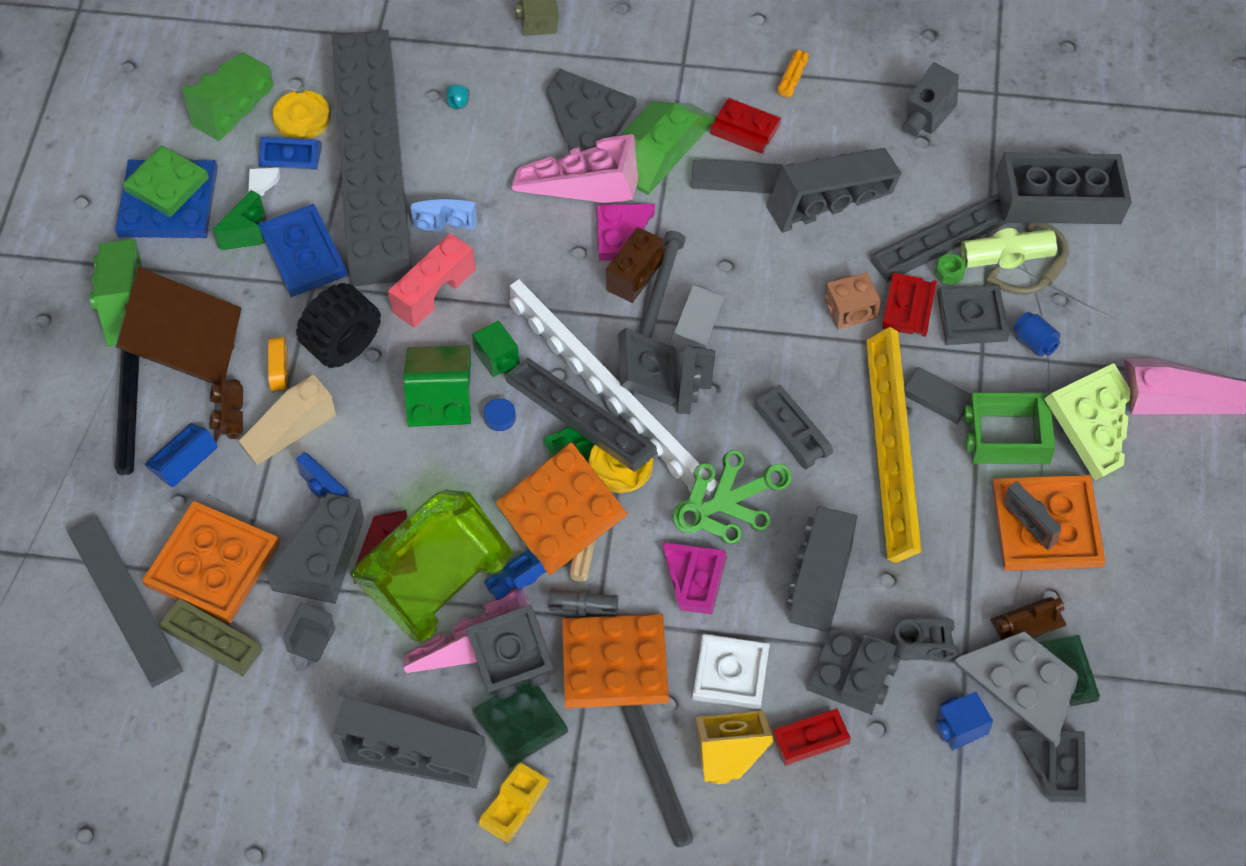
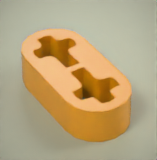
[268,337,288,391]

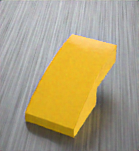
[479,762,549,843]

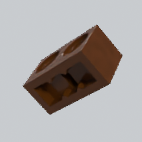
[606,227,664,303]

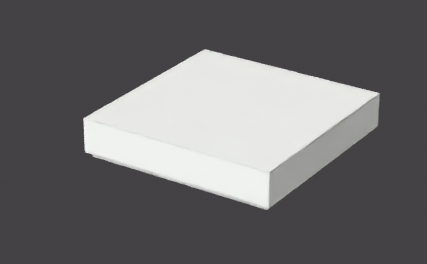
[693,634,770,710]

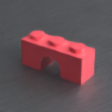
[388,233,476,328]

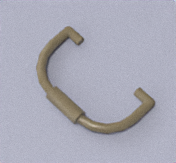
[986,223,1069,295]

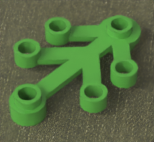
[672,450,791,544]

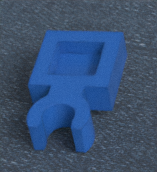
[484,549,546,600]

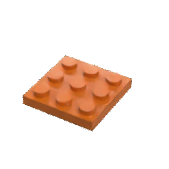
[495,442,628,576]
[992,475,1106,571]
[142,500,280,624]
[562,614,669,708]

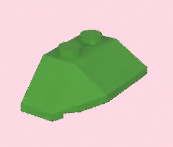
[620,102,716,195]

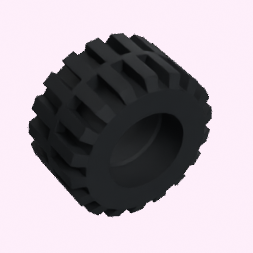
[296,283,381,368]

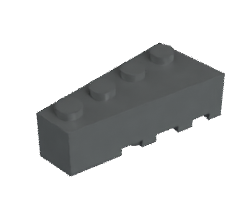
[767,148,901,233]

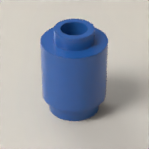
[1013,312,1060,357]

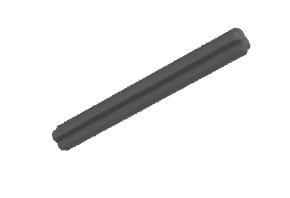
[621,705,693,848]

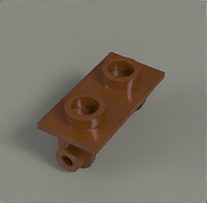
[209,372,243,442]
[990,597,1067,640]

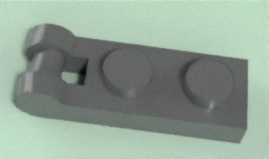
[754,385,833,469]

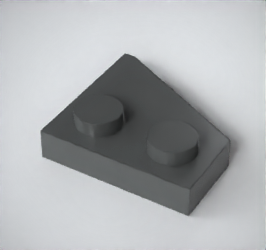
[1016,730,1086,803]

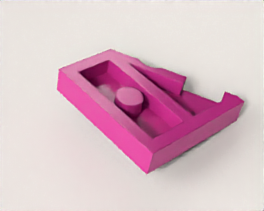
[597,204,655,261]
[663,543,727,614]

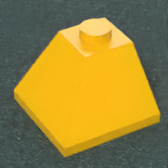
[696,710,773,784]

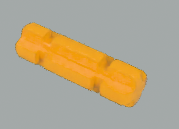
[777,49,809,98]

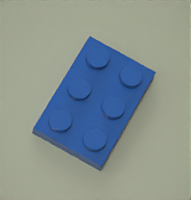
[258,203,348,297]

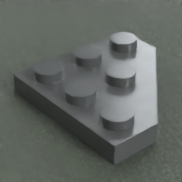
[546,69,636,154]

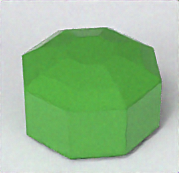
[935,253,966,284]

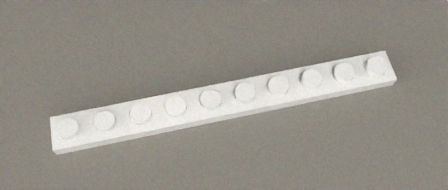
[509,280,718,502]

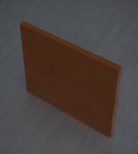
[116,267,242,384]

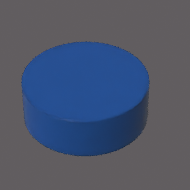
[484,398,516,431]

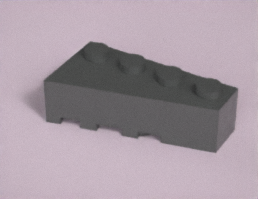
[333,696,487,789]

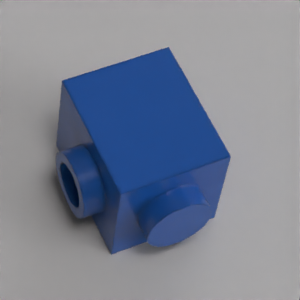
[935,691,993,751]

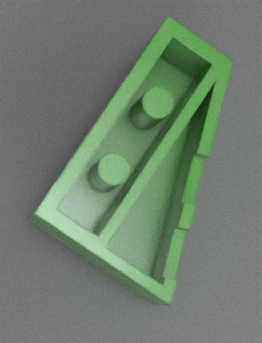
[182,52,274,141]
[90,239,142,346]

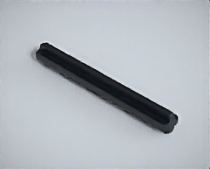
[115,349,139,475]

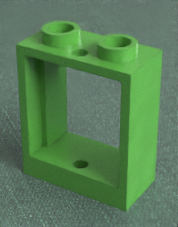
[964,393,1055,465]

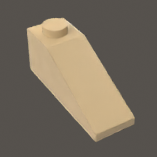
[239,374,336,466]

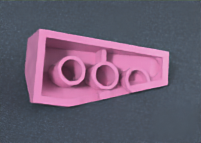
[511,134,638,203]
[1124,358,1246,415]
[403,588,544,673]

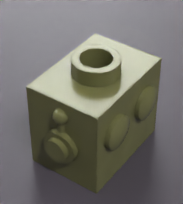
[515,0,559,35]

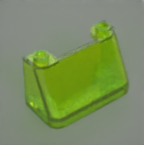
[350,489,514,642]

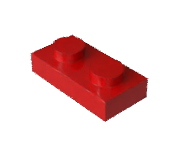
[772,708,851,766]

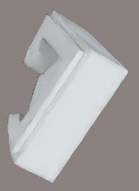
[248,167,281,196]

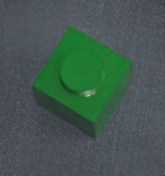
[472,320,520,377]

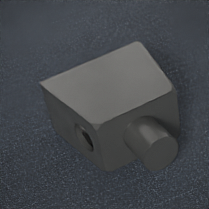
[903,62,959,136]

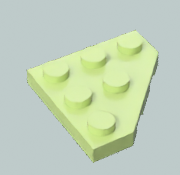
[1044,363,1131,481]

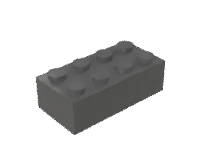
[995,152,1132,224]

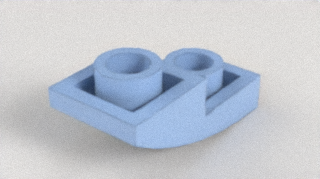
[411,199,477,233]

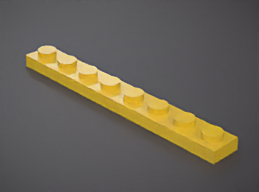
[866,327,922,564]

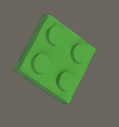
[123,145,209,217]

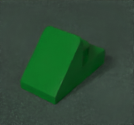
[212,190,265,250]

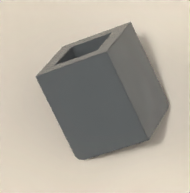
[283,603,335,662]

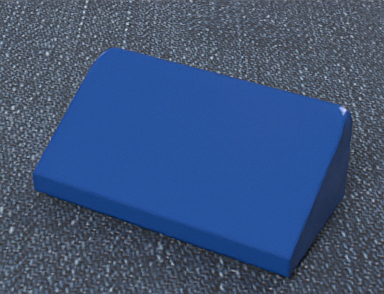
[259,137,322,170]
[145,423,218,487]

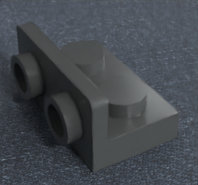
[677,347,716,415]

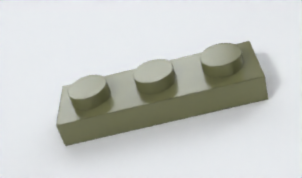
[159,598,263,677]

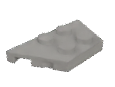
[955,632,1078,748]

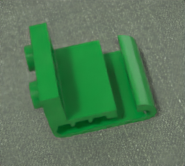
[403,345,471,427]

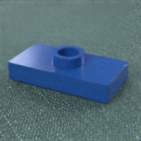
[296,452,349,498]

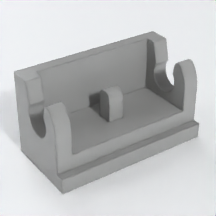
[669,285,724,353]

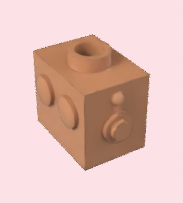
[825,272,881,330]

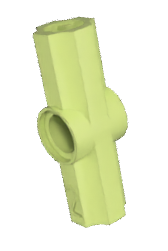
[960,228,1057,269]

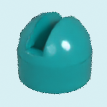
[446,85,470,110]

